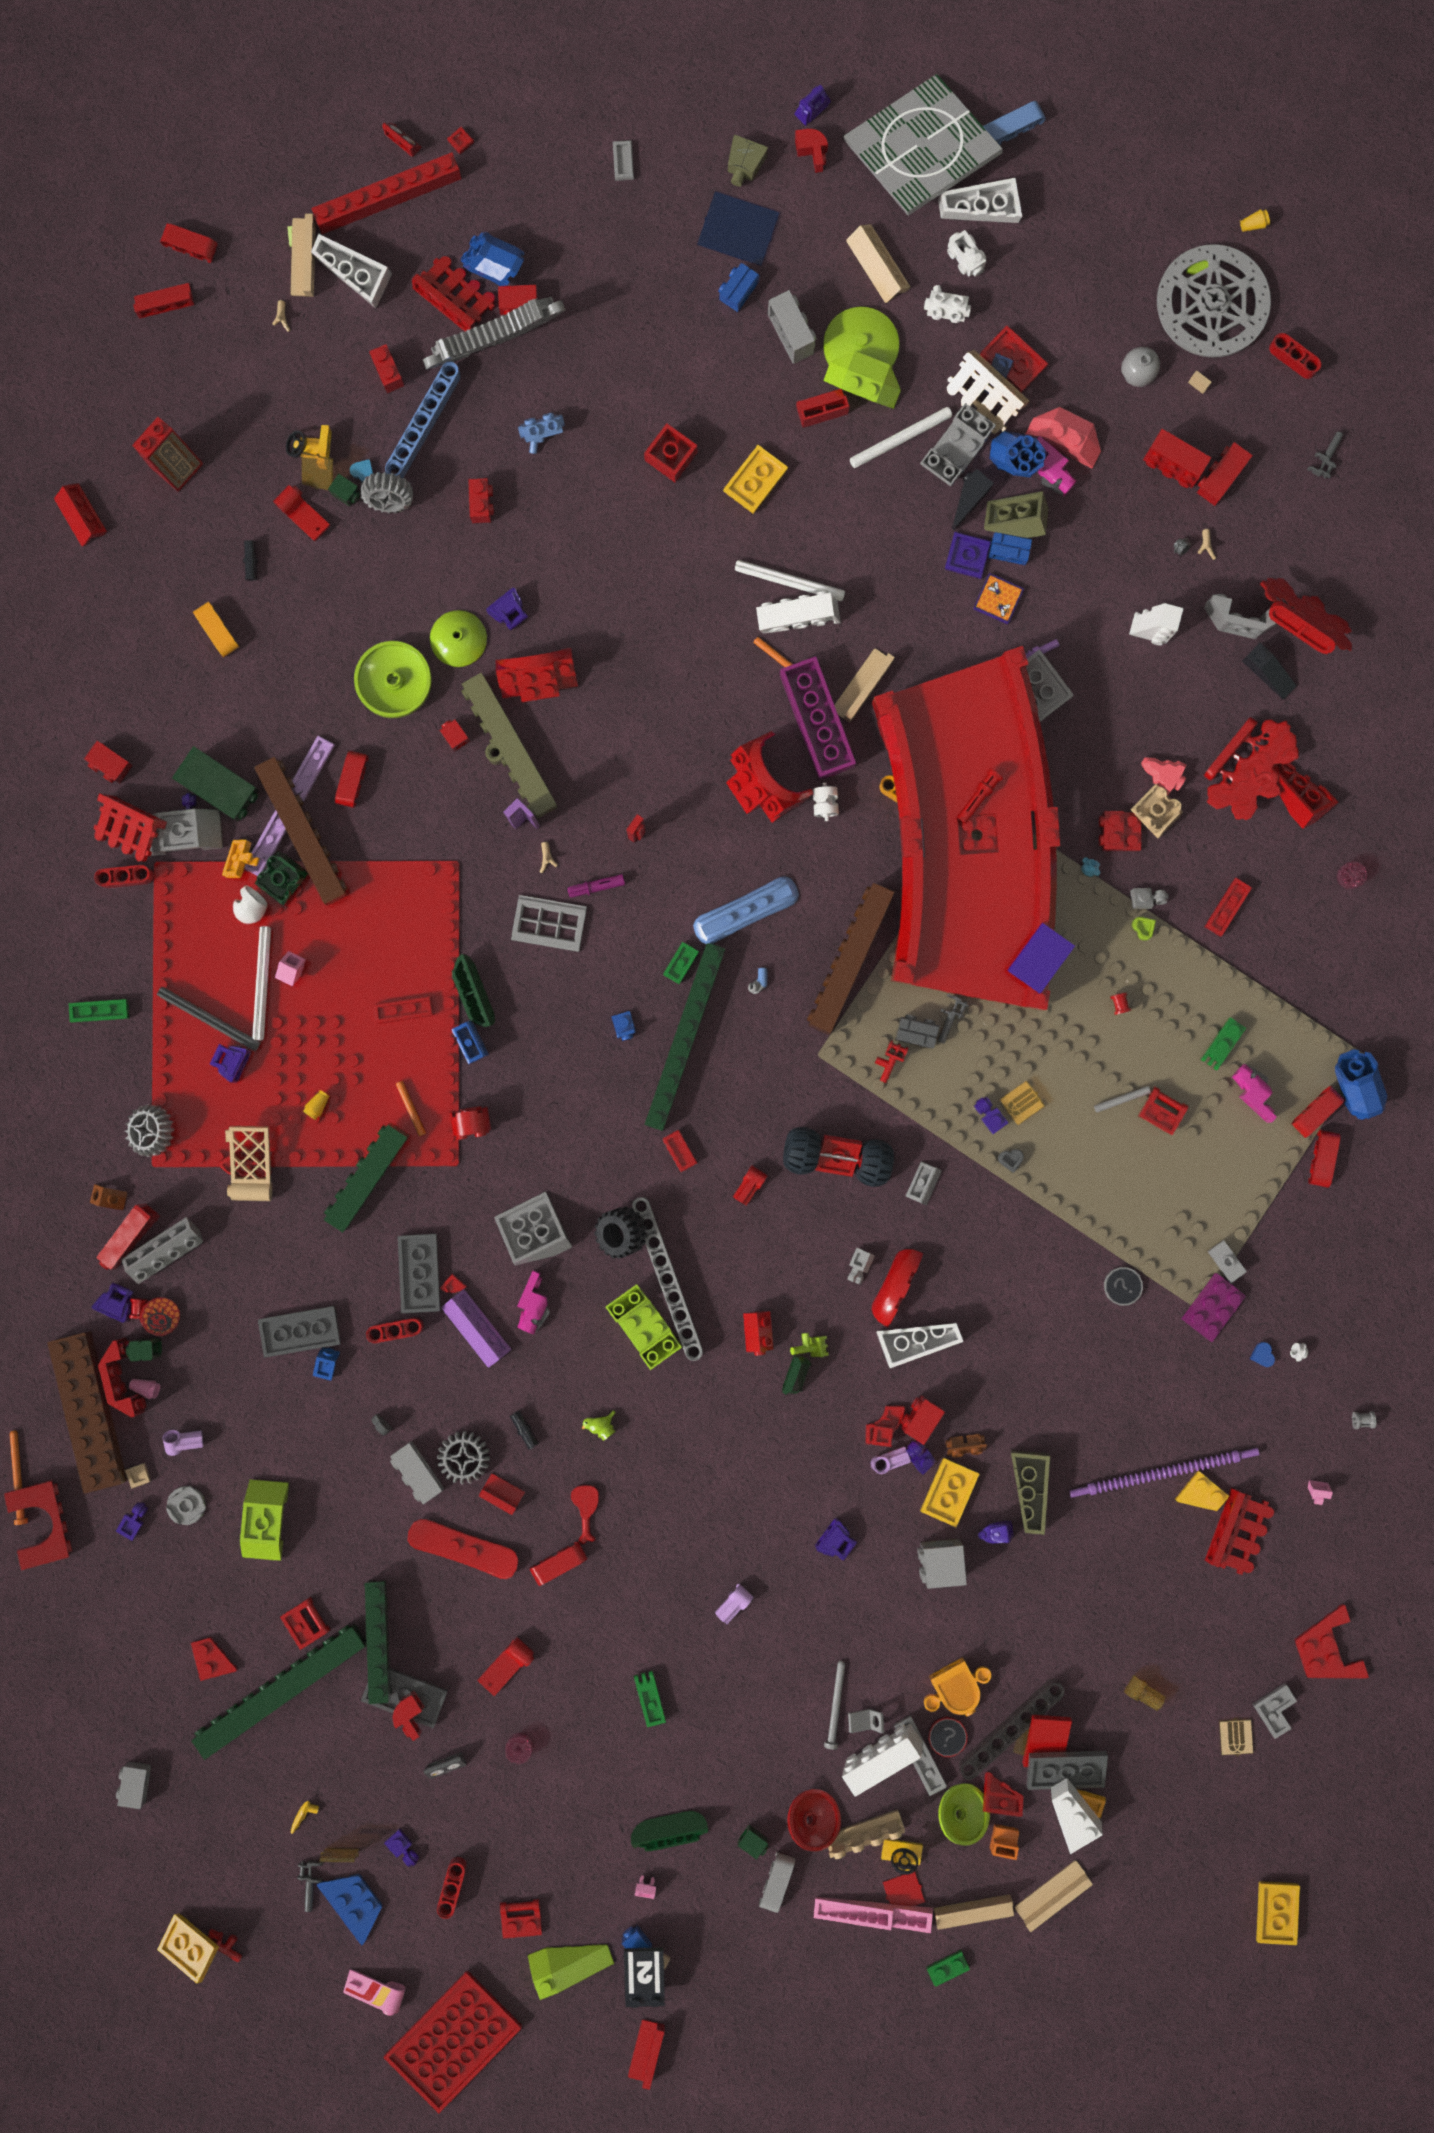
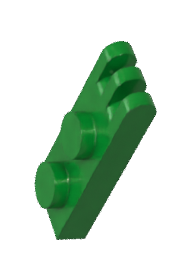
[1200,1017,1246,1071]
[634,1670,666,1728]

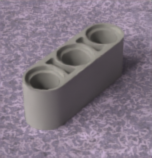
[759,1852,795,1913]

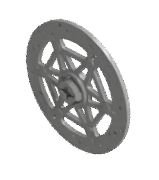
[1157,245,1271,358]

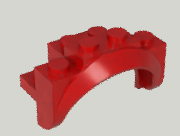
[495,648,578,702]

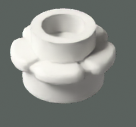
[1290,1343,1308,1361]

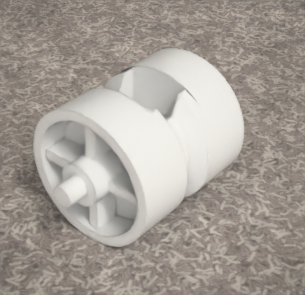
[813,783,839,821]

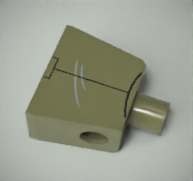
[728,135,768,187]

